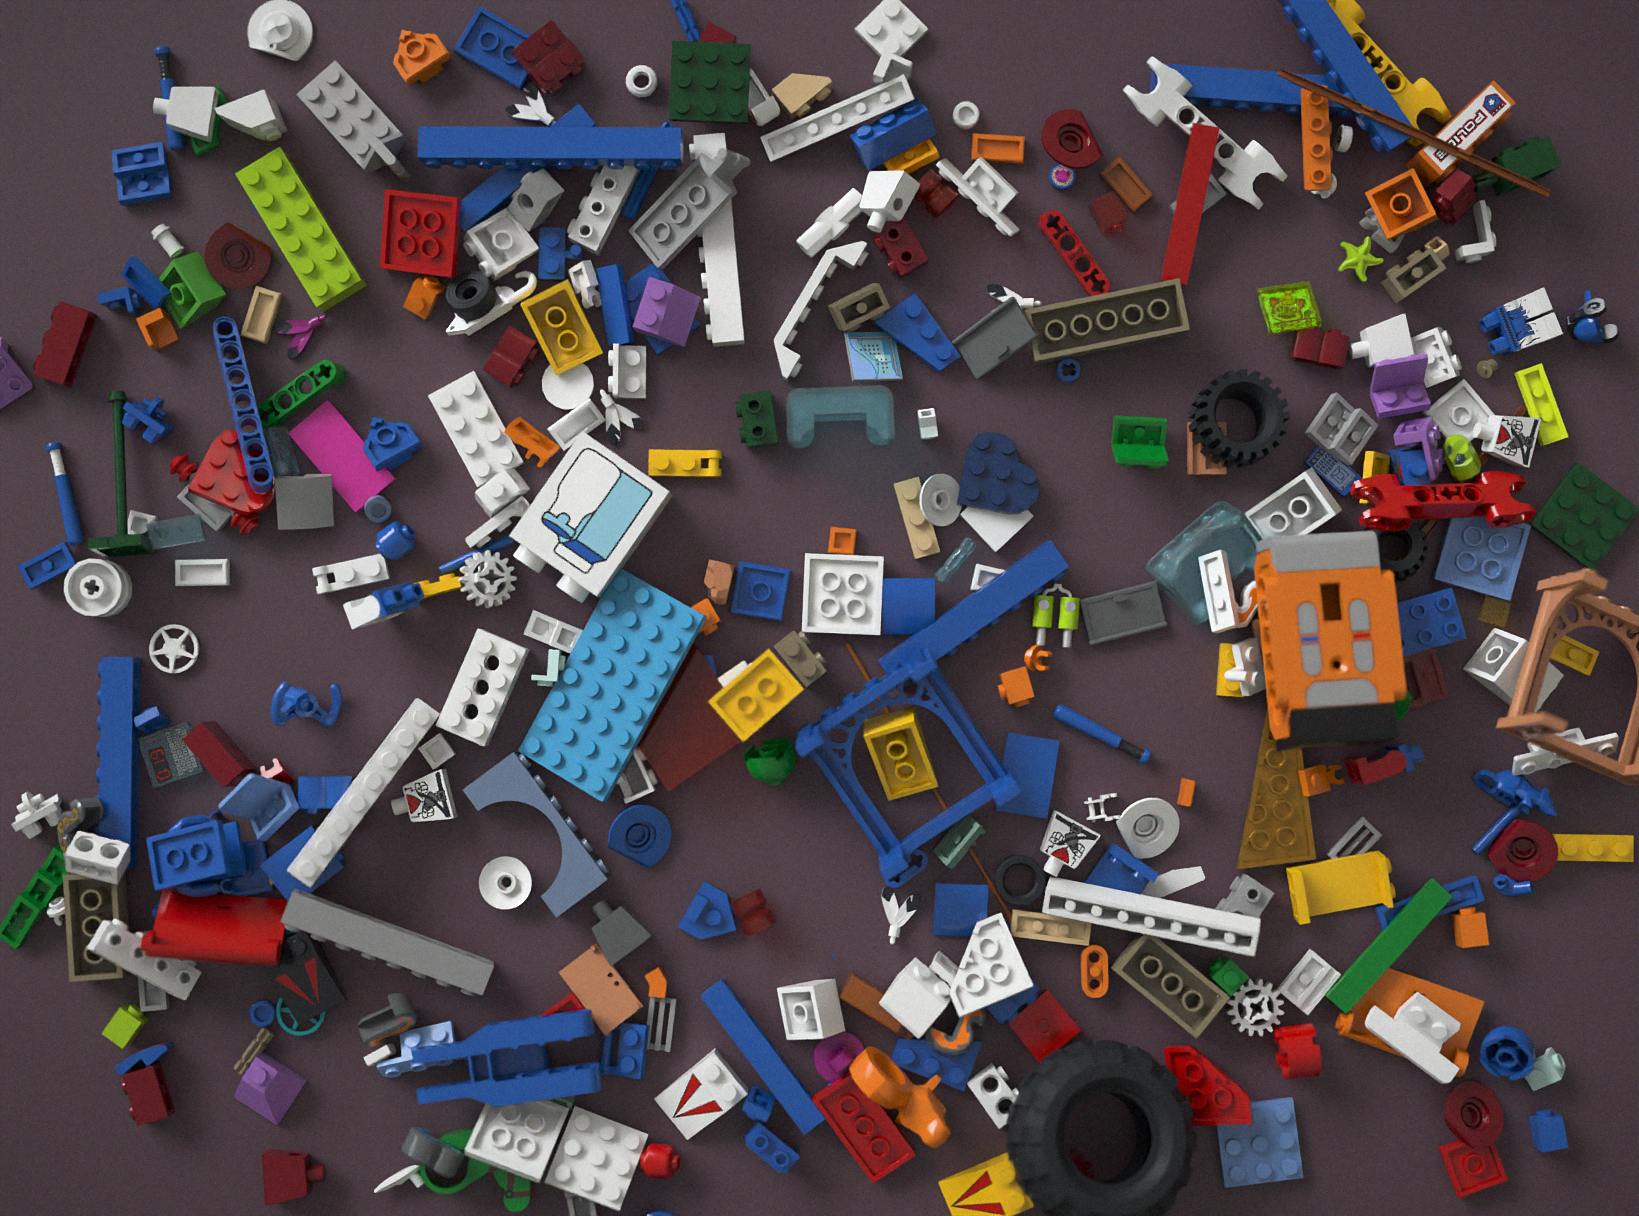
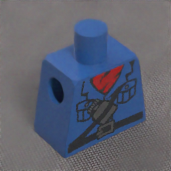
[1388,446,1431,486]

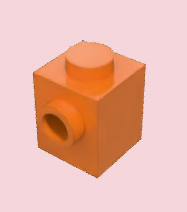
[691,598,722,636]
[997,666,1035,708]
[1451,907,1489,948]

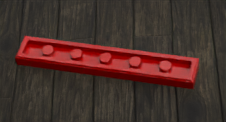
[1161,123,1220,285]

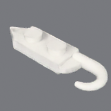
[446,271,537,336]

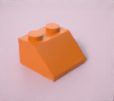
[1365,168,1439,240]

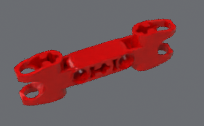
[1350,471,1536,532]

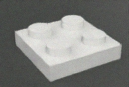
[855,0,928,57]

